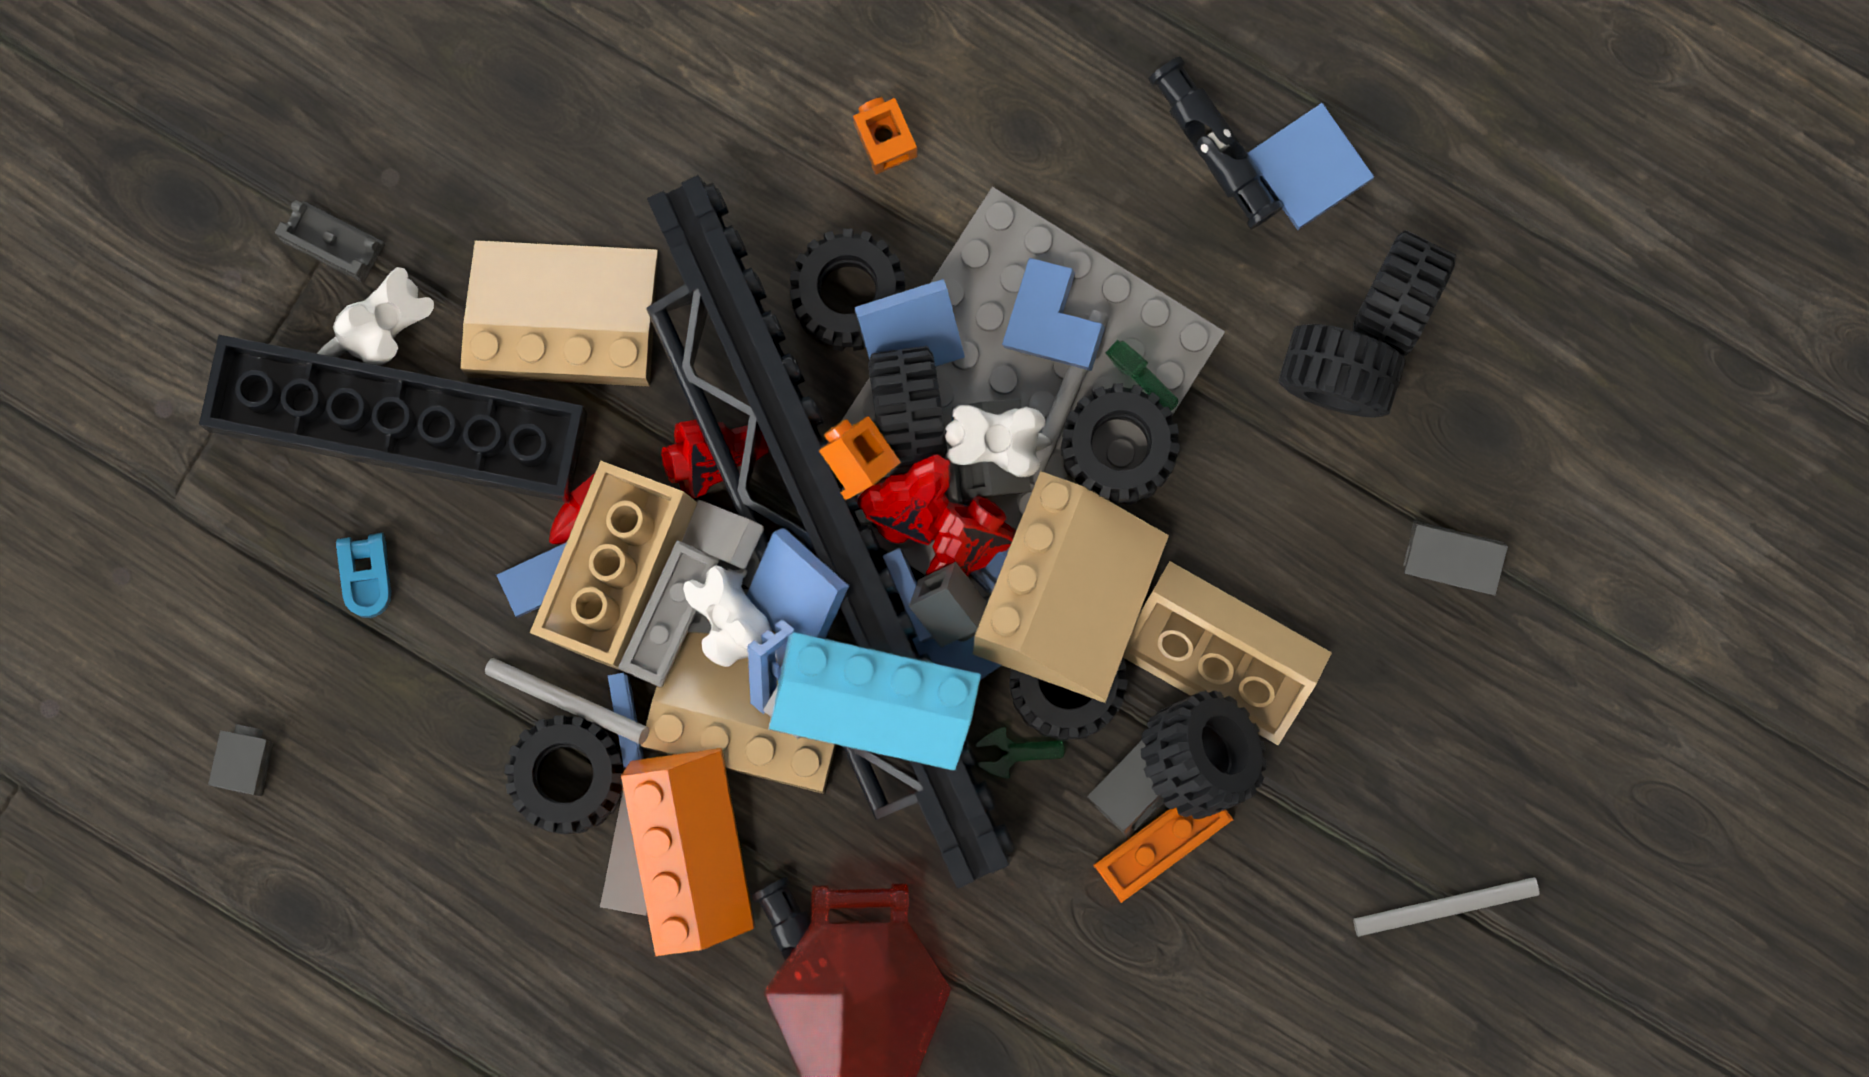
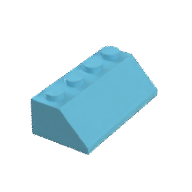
[769,632,981,770]

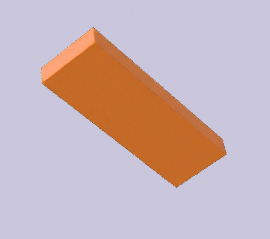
[1093,807,1233,903]

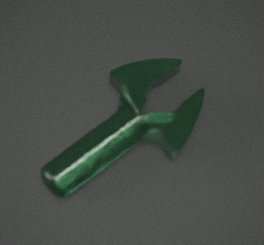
[1105,340,1179,411]
[976,727,1065,779]

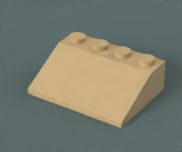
[460,241,658,386]
[973,471,1169,703]
[641,632,837,794]

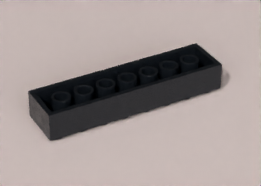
[199,335,588,503]

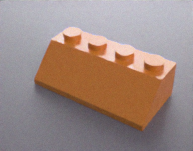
[621,748,755,956]

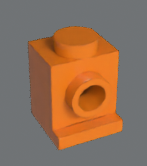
[853,97,917,175]
[819,416,901,500]

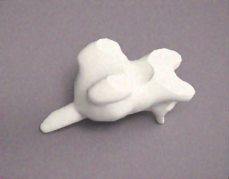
[317,267,434,366]
[944,405,1051,477]
[683,565,777,667]

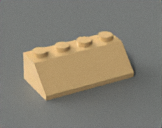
[530,461,698,673]
[1123,561,1332,745]

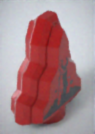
[661,419,769,499]
[857,454,950,545]
[926,496,1017,577]

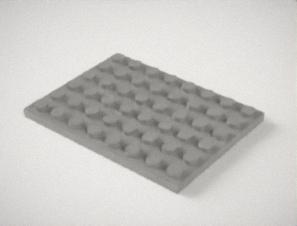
[841,187,1225,603]

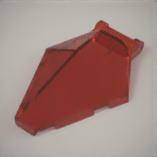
[763,883,951,1077]

